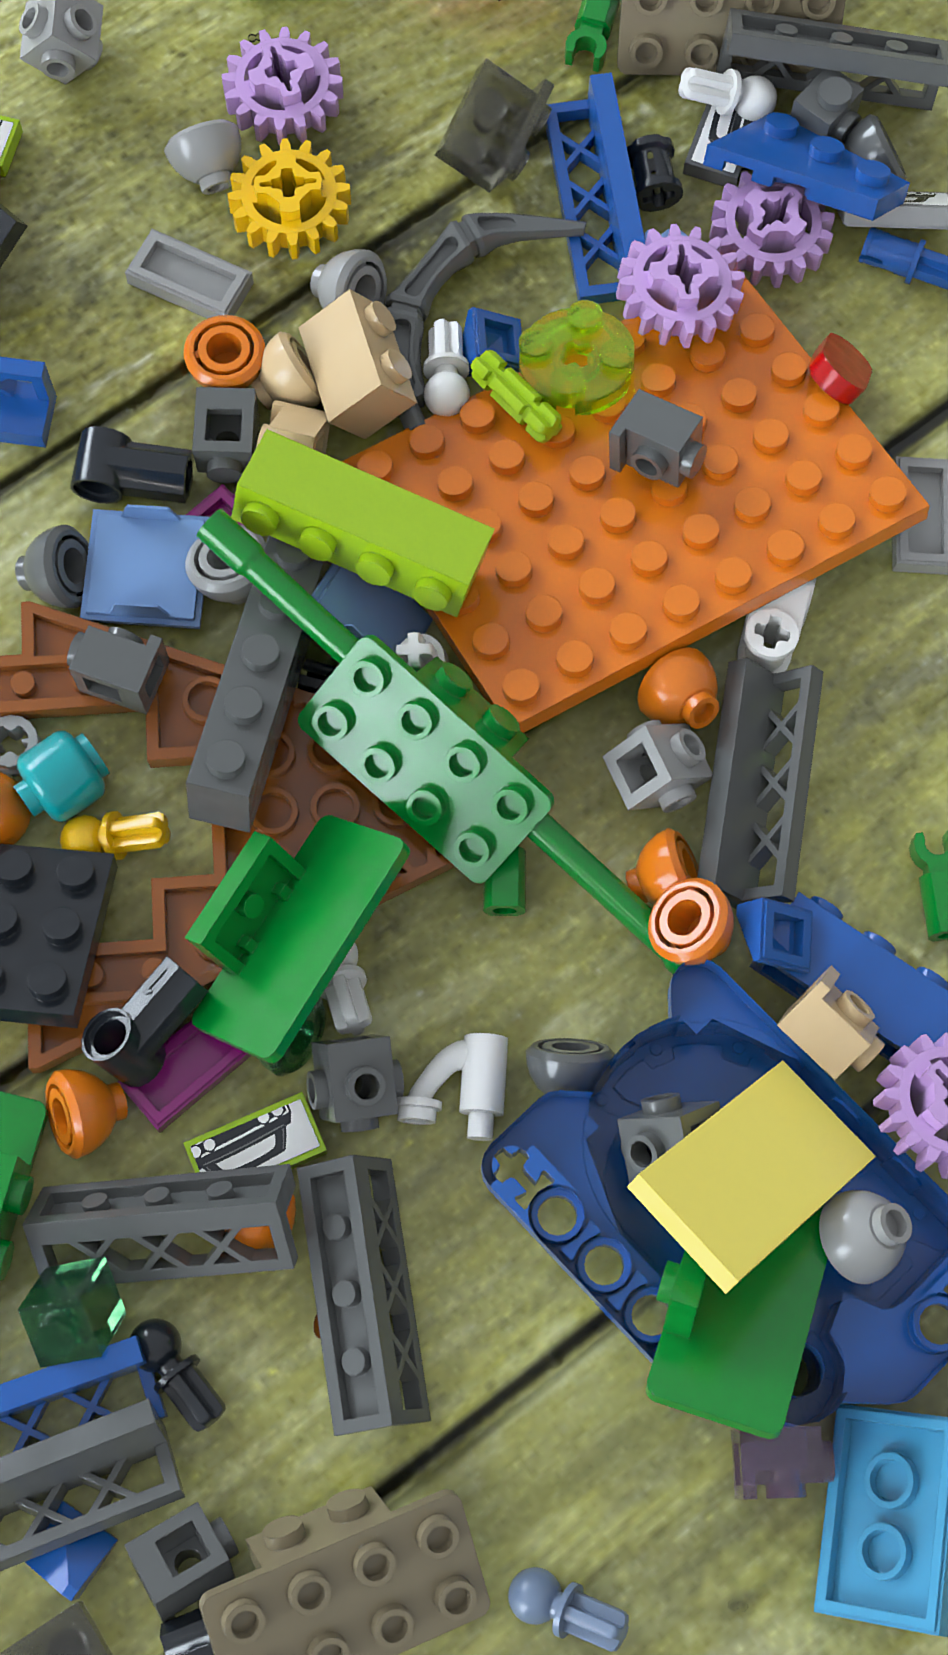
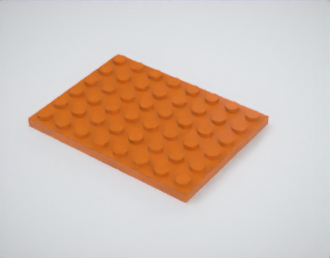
[341,269,930,733]

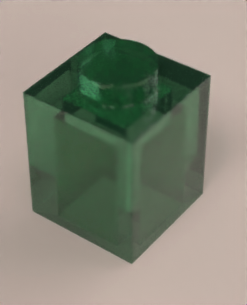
[17,1256,126,1368]

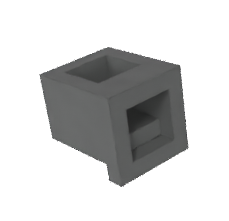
[791,69,864,146]
[192,387,260,484]
[609,389,707,488]
[67,625,170,715]
[124,1502,239,1623]

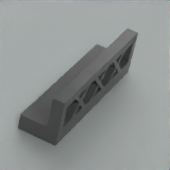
[716,8,948,111]
[697,657,824,909]
[297,1155,431,1436]
[22,1164,298,1290]
[0,1398,185,1572]

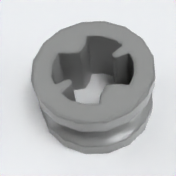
[0,715,42,777]

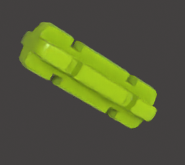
[470,350,562,443]

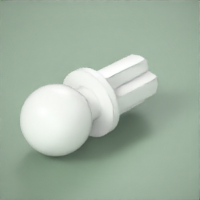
[678,67,777,121]
[423,318,470,416]
[395,632,449,672]
[321,943,372,1036]

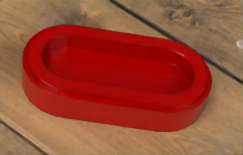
[809,333,872,404]

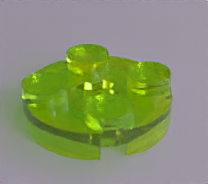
[519,300,634,415]

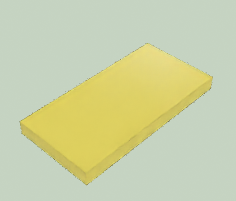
[627,1060,876,1294]

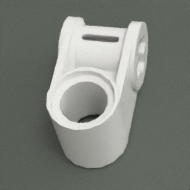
[737,578,816,674]

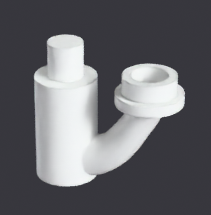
[397,1033,508,1141]

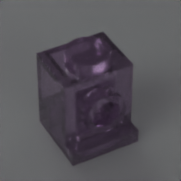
[731,1426,835,1500]

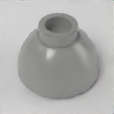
[164,119,241,195]
[310,249,387,309]
[185,525,266,604]
[819,1190,912,1284]

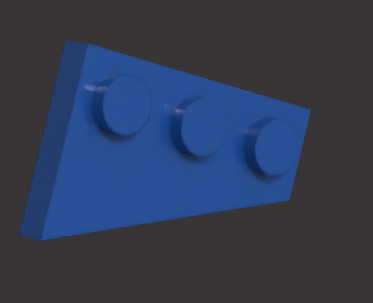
[703,112,910,221]

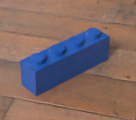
[749,892,948,1061]

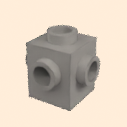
[19,0,103,85]
[602,720,712,813]

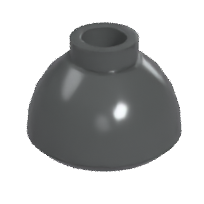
[844,114,907,180]
[15,525,89,609]
[526,1038,615,1098]

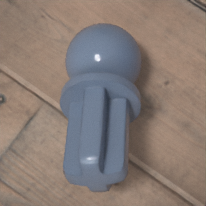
[508,1567,629,1652]

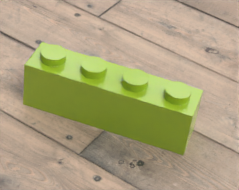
[231,429,495,617]

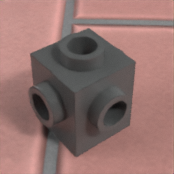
[306,1034,404,1132]
[617,1093,721,1184]

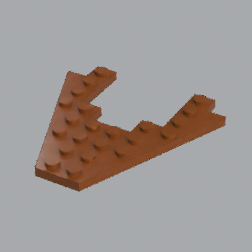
[0,601,455,1073]

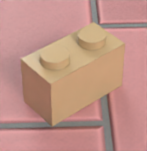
[298,289,417,439]

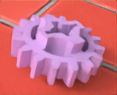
[222,27,344,146]
[709,171,835,288]
[616,224,745,348]
[873,1033,948,1179]

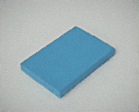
[814,1404,948,1637]

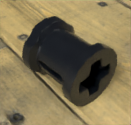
[627,134,683,212]

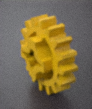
[227,138,351,260]

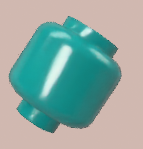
[13,731,110,823]

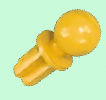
[60,811,171,860]

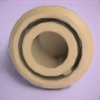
[251,331,322,410]

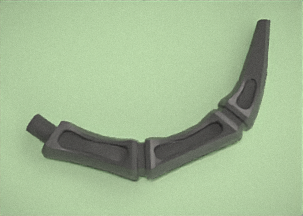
[385,213,587,431]

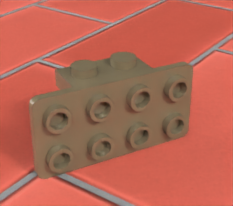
[617,0,846,76]
[199,1486,490,1655]

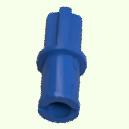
[858,227,948,290]

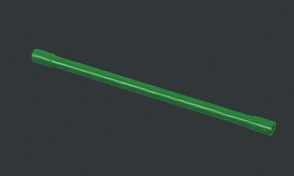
[196,509,716,975]

